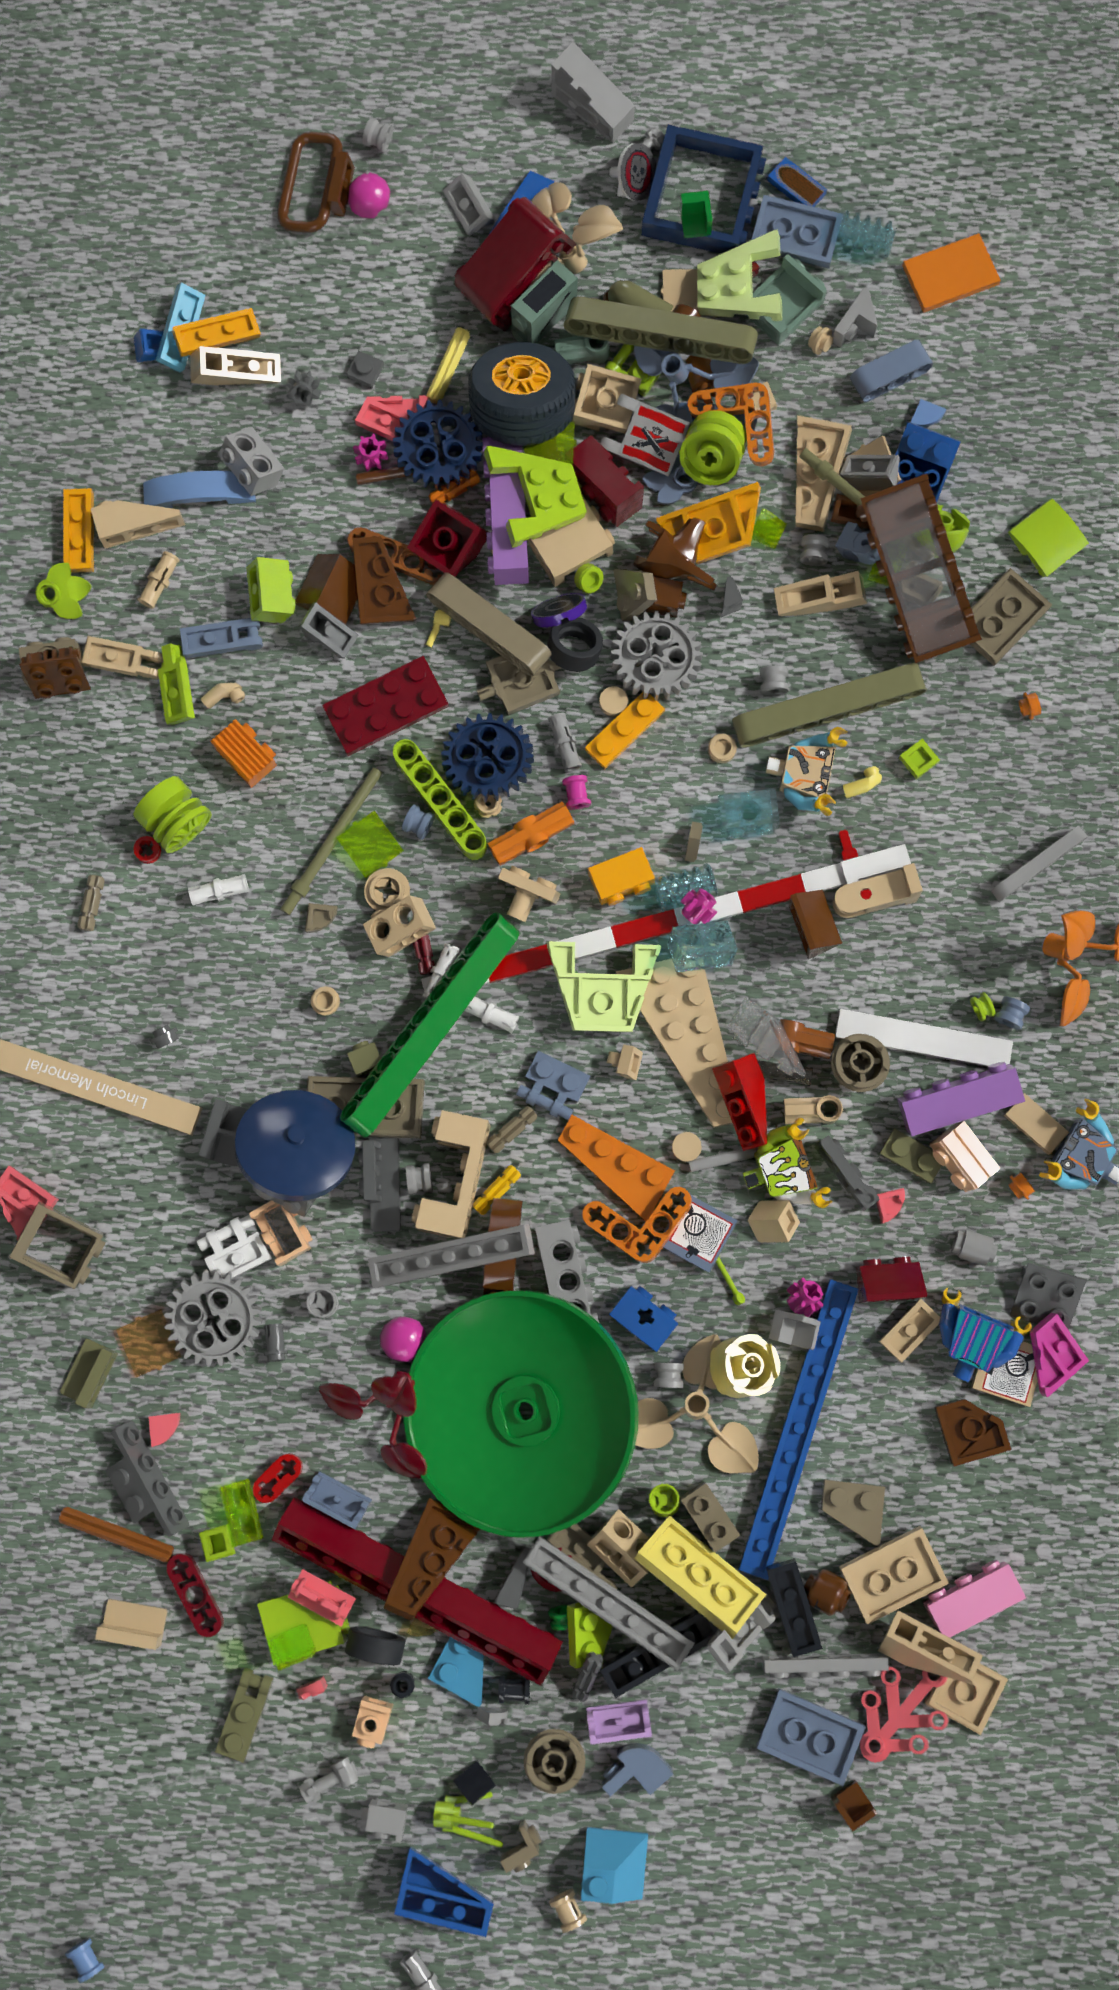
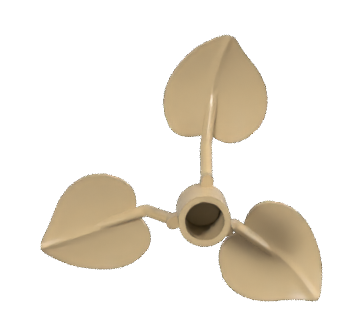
[529,182,623,286]
[635,1334,759,1474]

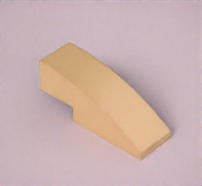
[774,571,867,616]

